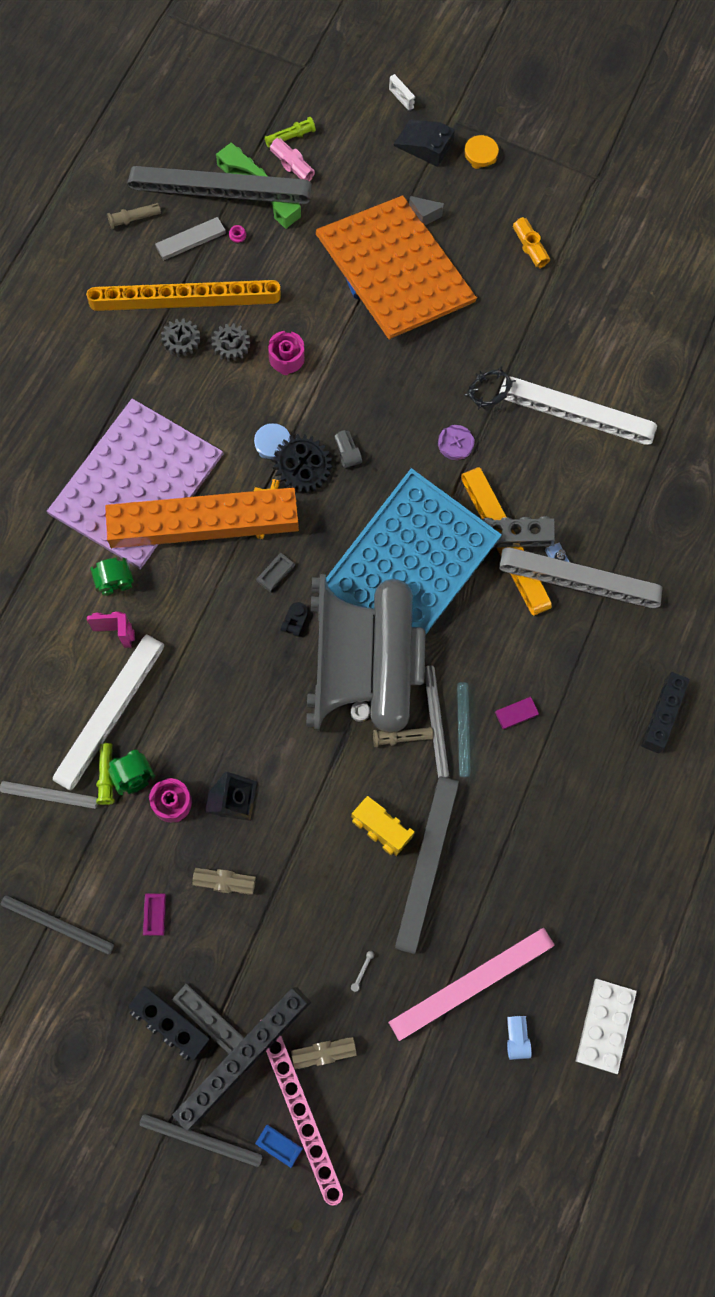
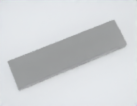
[155,217,226,261]

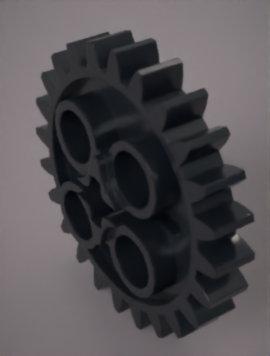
[272,434,332,493]

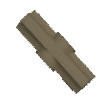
[192,868,256,895]
[291,1037,357,1069]

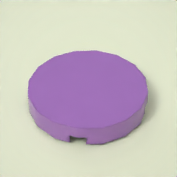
[438,425,474,460]

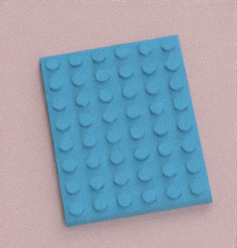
[326,468,502,634]

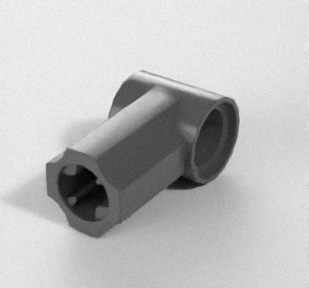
[335,430,362,468]

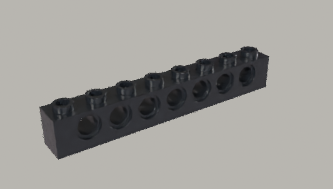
[172,987,312,1131]

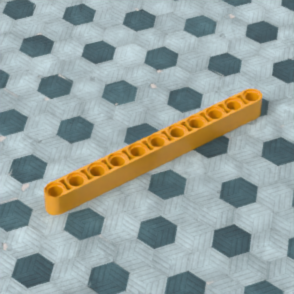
[86,280,281,311]

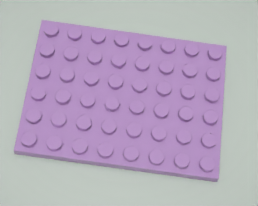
[47,399,223,569]

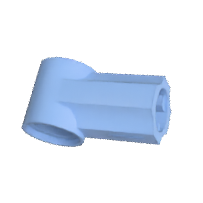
[507,1016,531,1060]

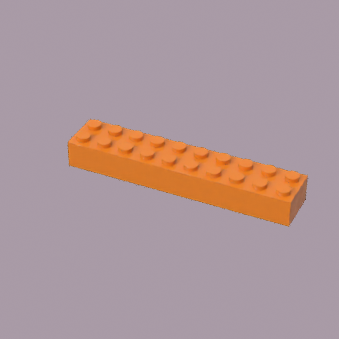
[105,488,299,549]

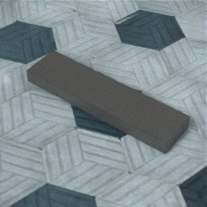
[172,984,244,1054]

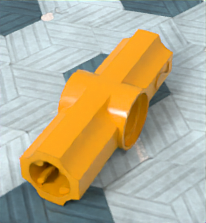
[513,217,550,268]

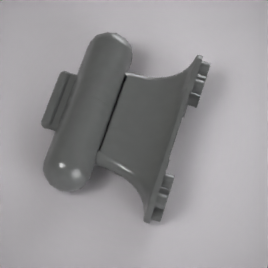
[306,574,426,733]

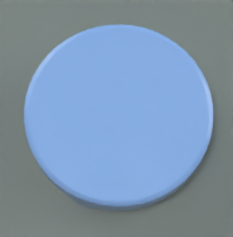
[254,424,290,459]

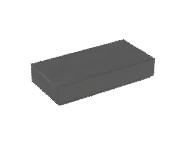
[256,552,295,593]

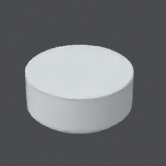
[351,701,370,722]

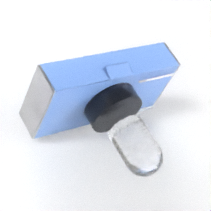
[545,543,569,562]

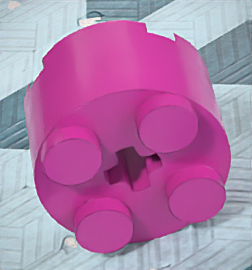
[268,331,304,375]
[149,778,192,822]

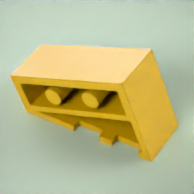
[351,796,414,856]

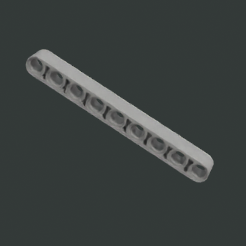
[500,548,662,608]

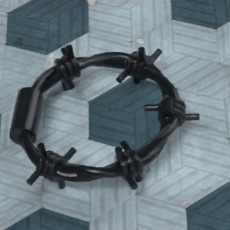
[464,366,516,410]

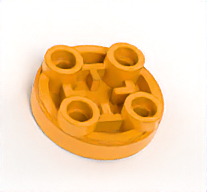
[465,135,499,169]

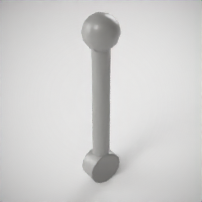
[351,951,374,992]

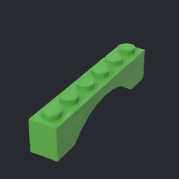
[216,143,301,229]

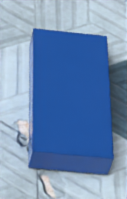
[255,1124,303,1168]

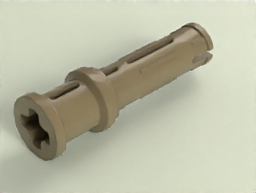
[107,203,161,229]
[373,727,433,747]

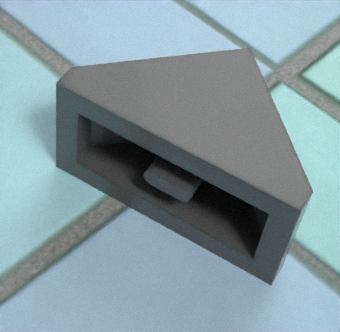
[409,196,444,225]

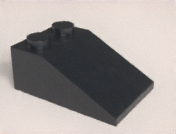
[394,120,455,167]

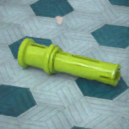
[265,117,316,148]
[96,743,114,805]

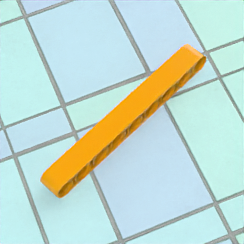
[461,467,552,616]

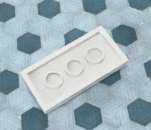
[576,979,636,1074]

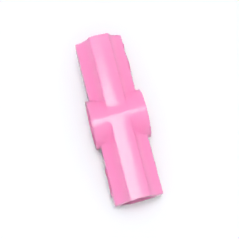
[270,138,315,181]

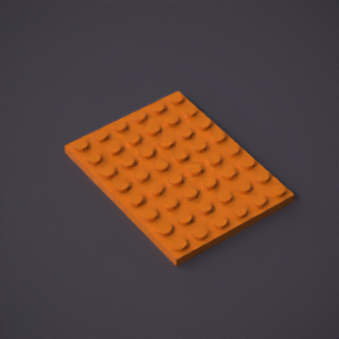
[316,196,477,339]

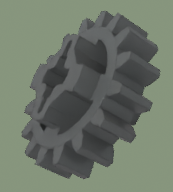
[161,319,200,357]
[211,323,250,362]

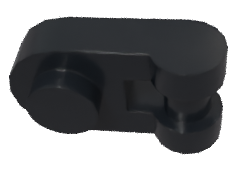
[280,602,308,637]

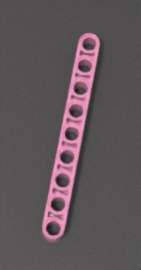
[388,928,555,1041]
[260,1020,343,1205]

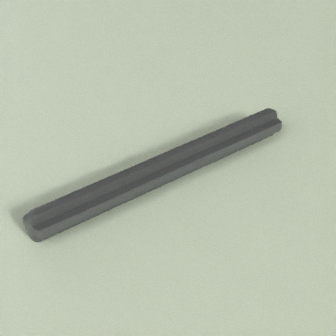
[1,896,114,954]
[140,1114,262,1167]

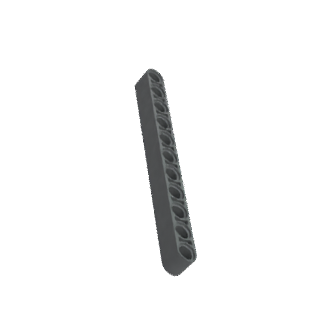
[127,166,312,204]

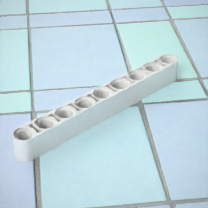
[499,376,657,445]
[53,635,164,791]

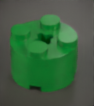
[90,557,134,596]
[108,750,155,795]

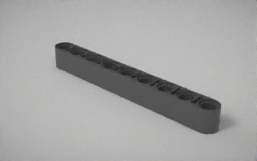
[395,776,459,954]

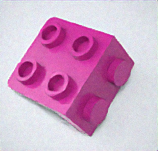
[87,612,135,648]

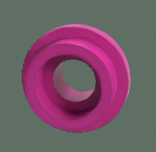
[229,225,246,243]

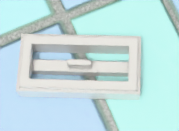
[389,74,415,111]

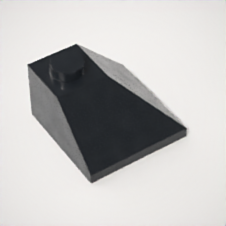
[205,772,257,820]

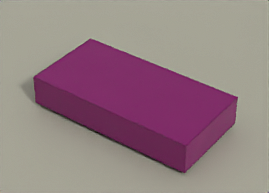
[495,697,539,730]
[143,894,166,936]

